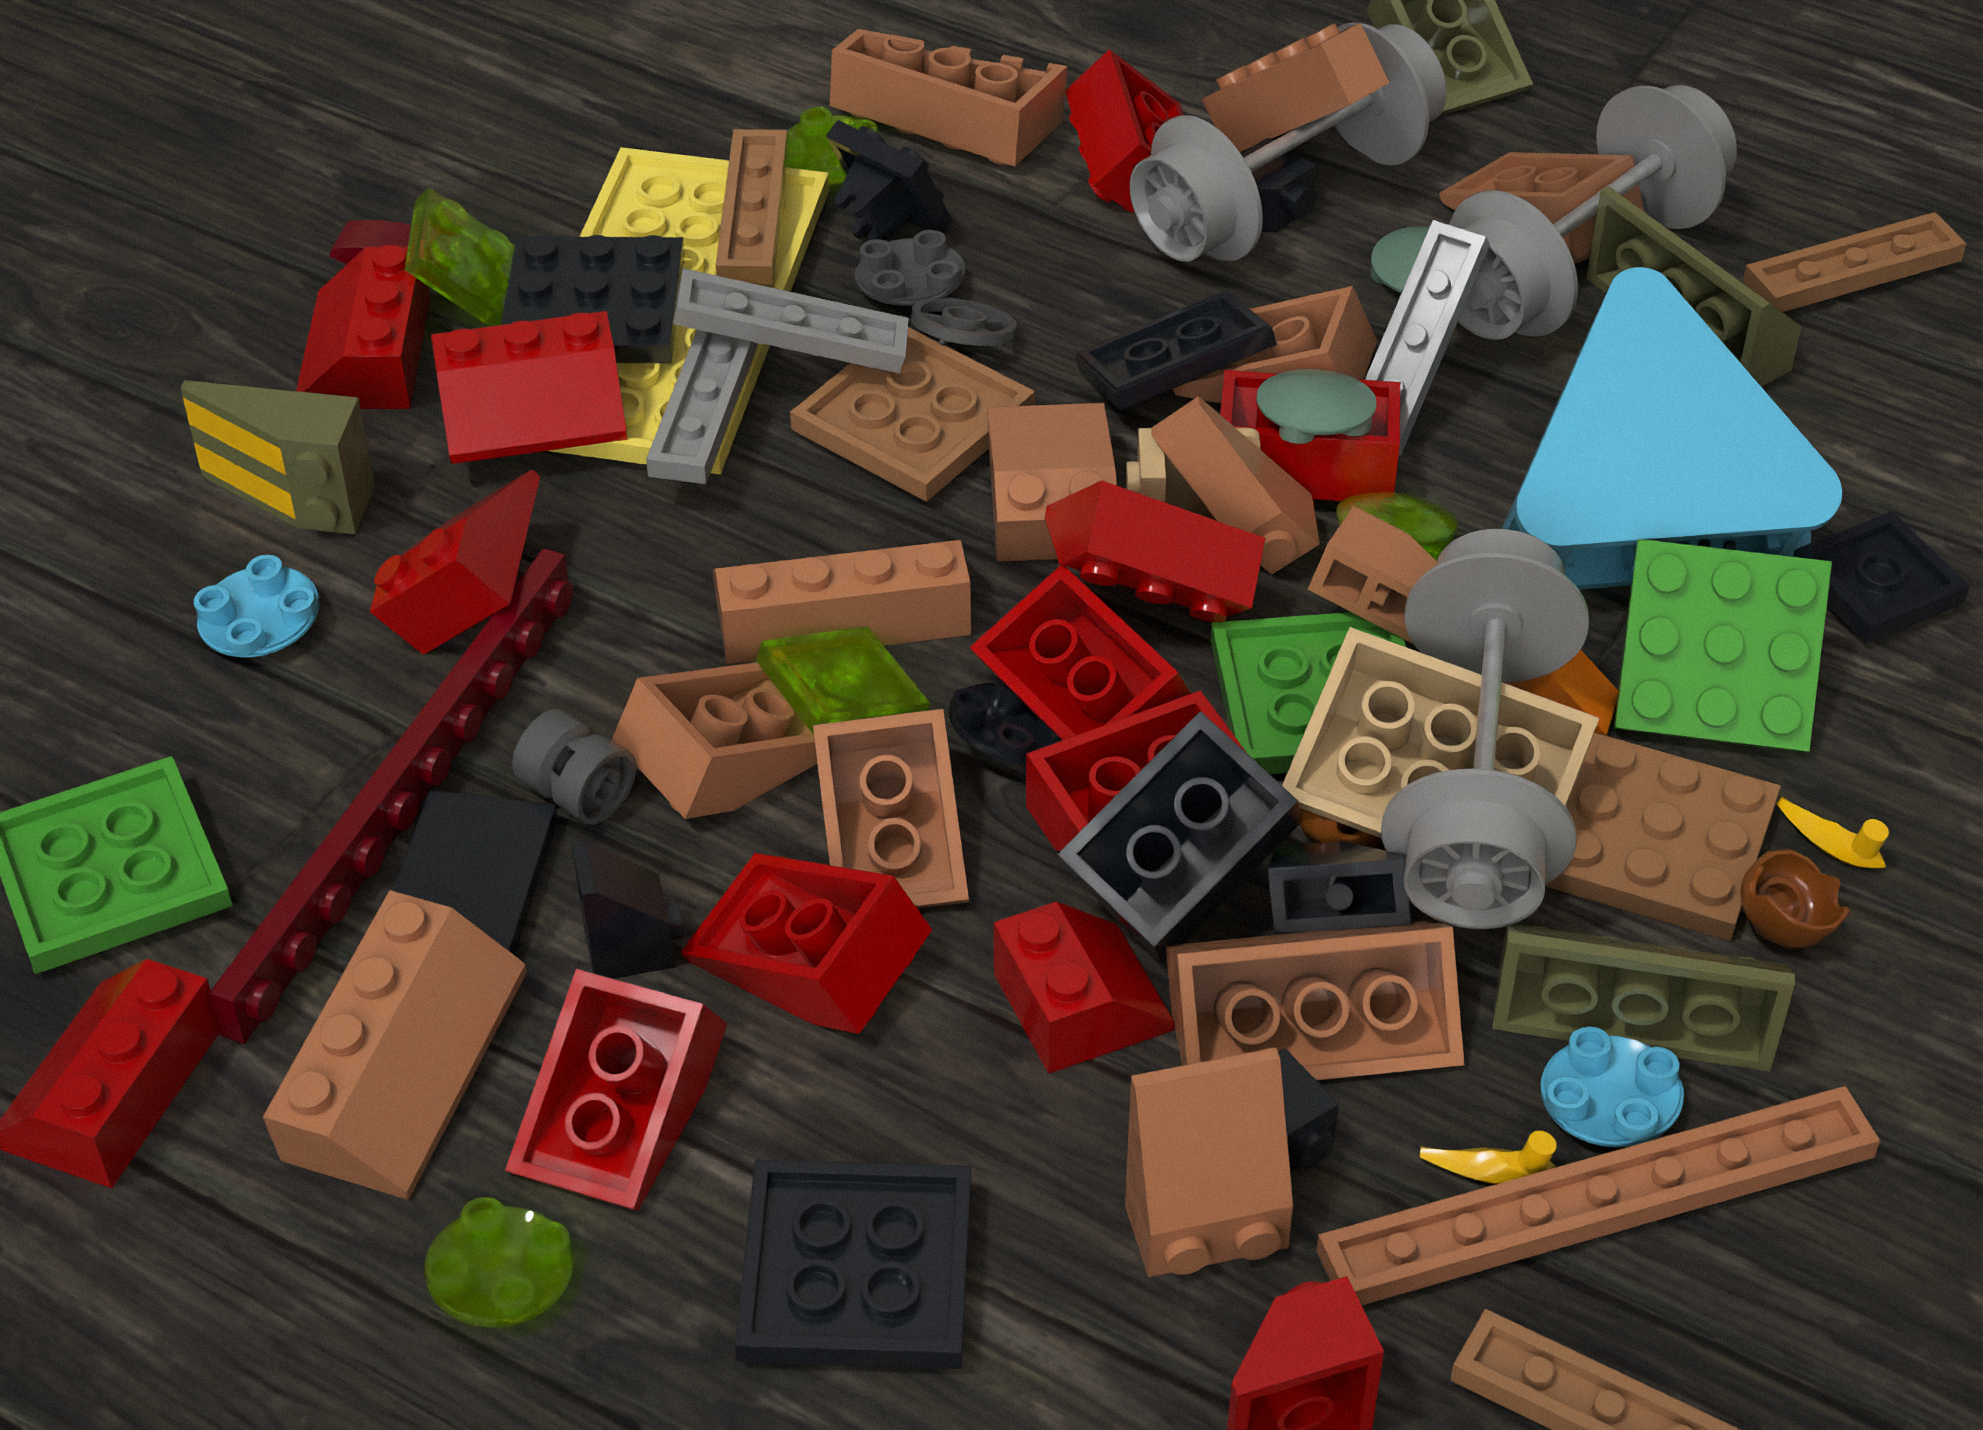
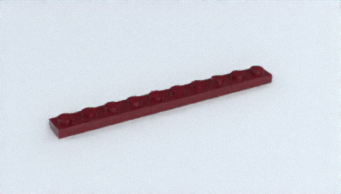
[209,548,573,1044]

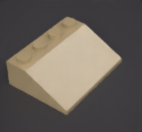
[1282,627,1599,838]

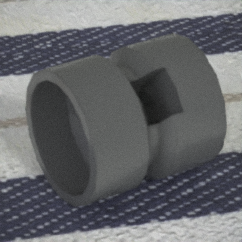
[512,708,637,825]

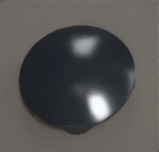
[948,677,1062,764]

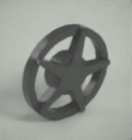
[911,298,1017,349]

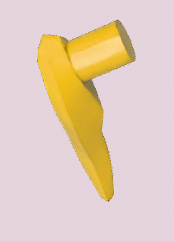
[1776,797,1889,868]
[1419,1131,1556,1185]

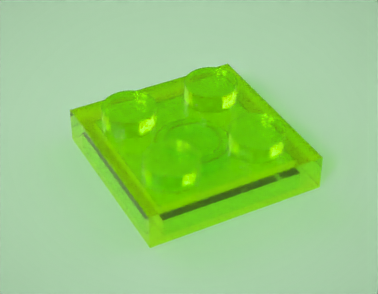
[405,187,515,327]
[756,626,930,735]

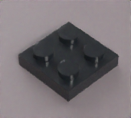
[1793,511,1970,644]

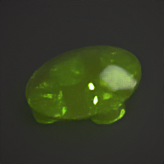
[786,107,878,185]
[1336,491,1458,553]
[424,1197,573,1327]

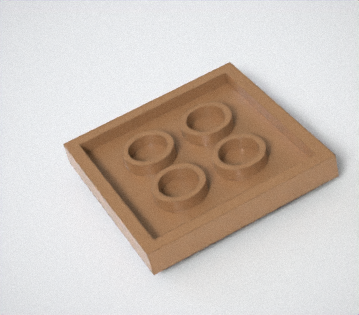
[790,327,1035,502]
[1545,733,1781,942]

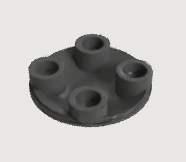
[855,230,965,306]

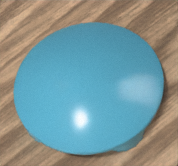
[194,555,320,657]
[1541,1027,1684,1147]

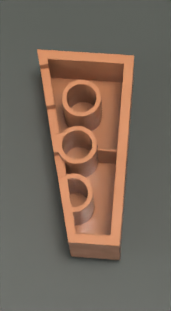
[1202,23,1389,152]
[830,29,1068,167]

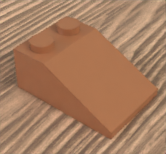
[1440,152,1645,264]
[1173,286,1377,404]
[987,403,1117,562]
[612,659,841,819]
[813,709,969,909]
[1125,1047,1293,1277]

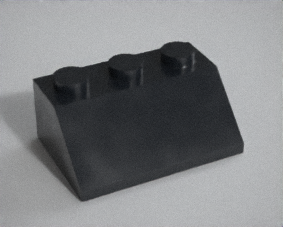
[1057,711,1303,964]

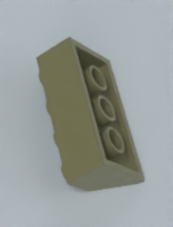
[1586,187,1802,387]
[1492,924,1795,1072]

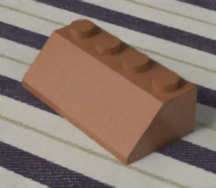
[712,540,971,665]
[263,890,528,1200]
[1166,920,1464,1080]

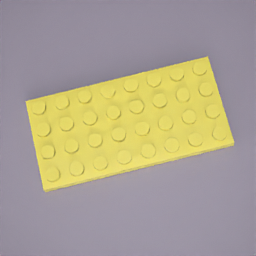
[550,147,829,474]

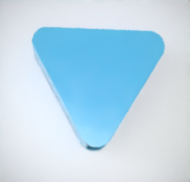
[1502,267,1842,589]

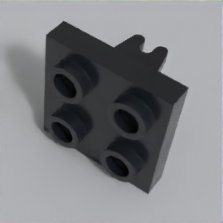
[825,120,952,241]

